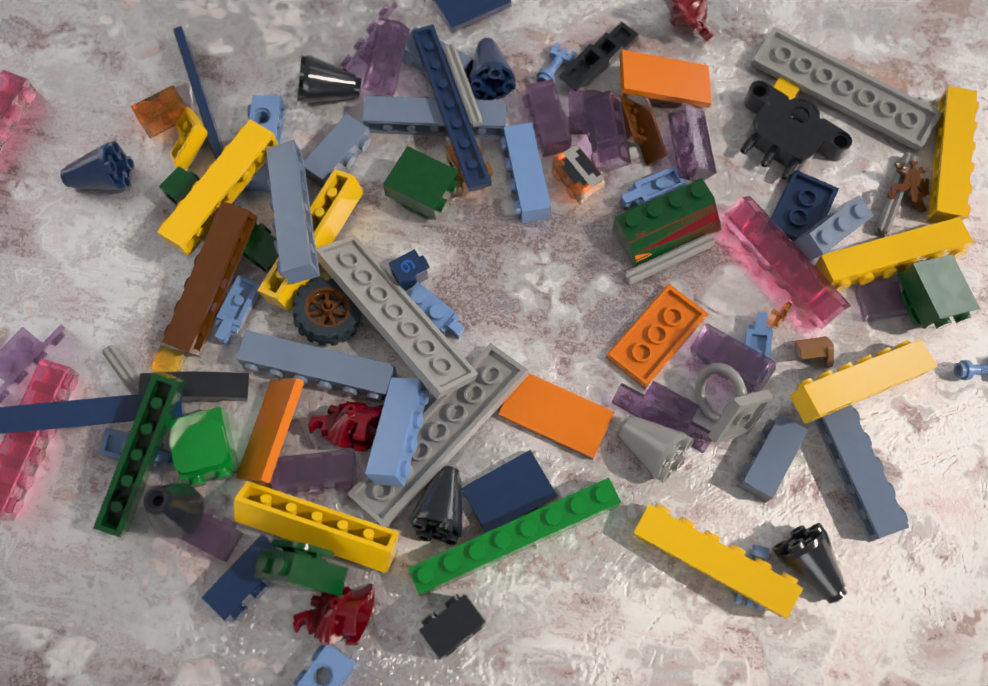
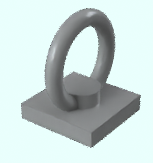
[695,363,775,443]

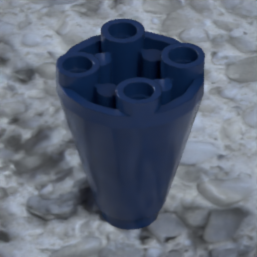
[469,38,516,100]
[60,141,134,191]

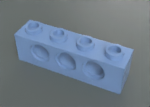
[244,95,286,192]
[294,644,358,686]

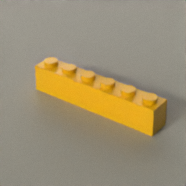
[927,86,979,223]
[157,119,278,257]
[257,169,364,312]
[815,217,974,292]
[789,339,938,424]
[234,481,400,573]
[633,503,803,619]

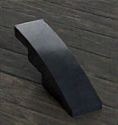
[559,21,639,92]
[138,371,249,403]

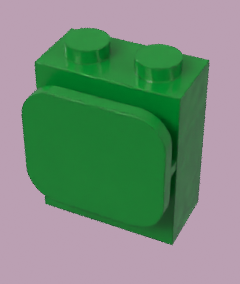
[169,406,239,488]

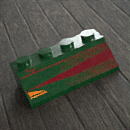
[612,178,722,267]

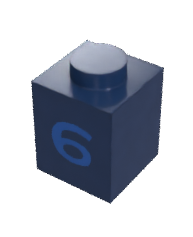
[389,249,430,291]

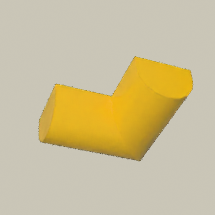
[169,107,208,170]

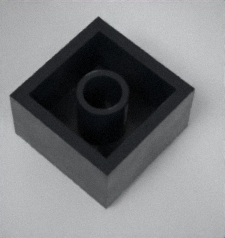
[419,594,487,660]

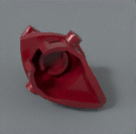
[664,0,716,42]
[308,401,384,452]
[292,583,375,645]

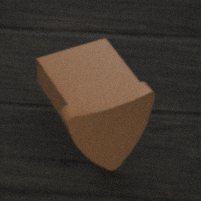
[795,336,834,368]

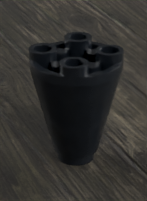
[297,55,361,104]
[408,466,462,545]
[143,483,205,538]
[772,523,847,604]

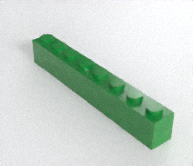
[408,478,621,597]

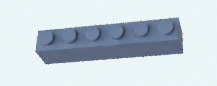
[362,95,507,138]
[264,140,320,284]
[236,330,397,402]
[814,405,910,542]

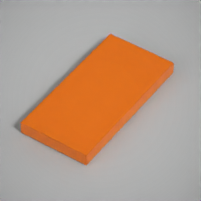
[619,49,712,108]
[605,284,708,389]
[498,373,615,460]
[236,378,304,483]

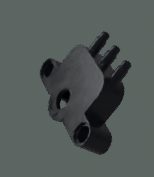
[740,80,852,180]

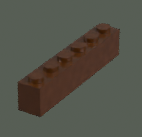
[162,201,258,356]

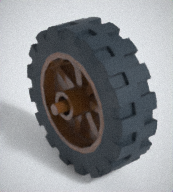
[293,278,361,346]

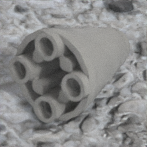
[616,414,694,483]

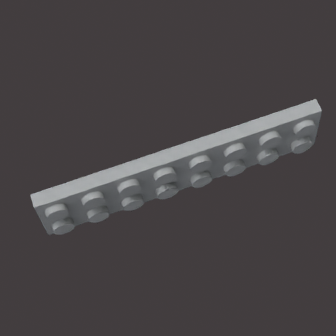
[750,27,942,152]
[316,235,478,399]
[347,343,529,528]

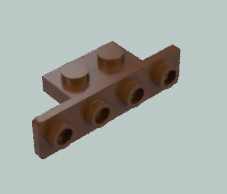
[612,87,667,166]

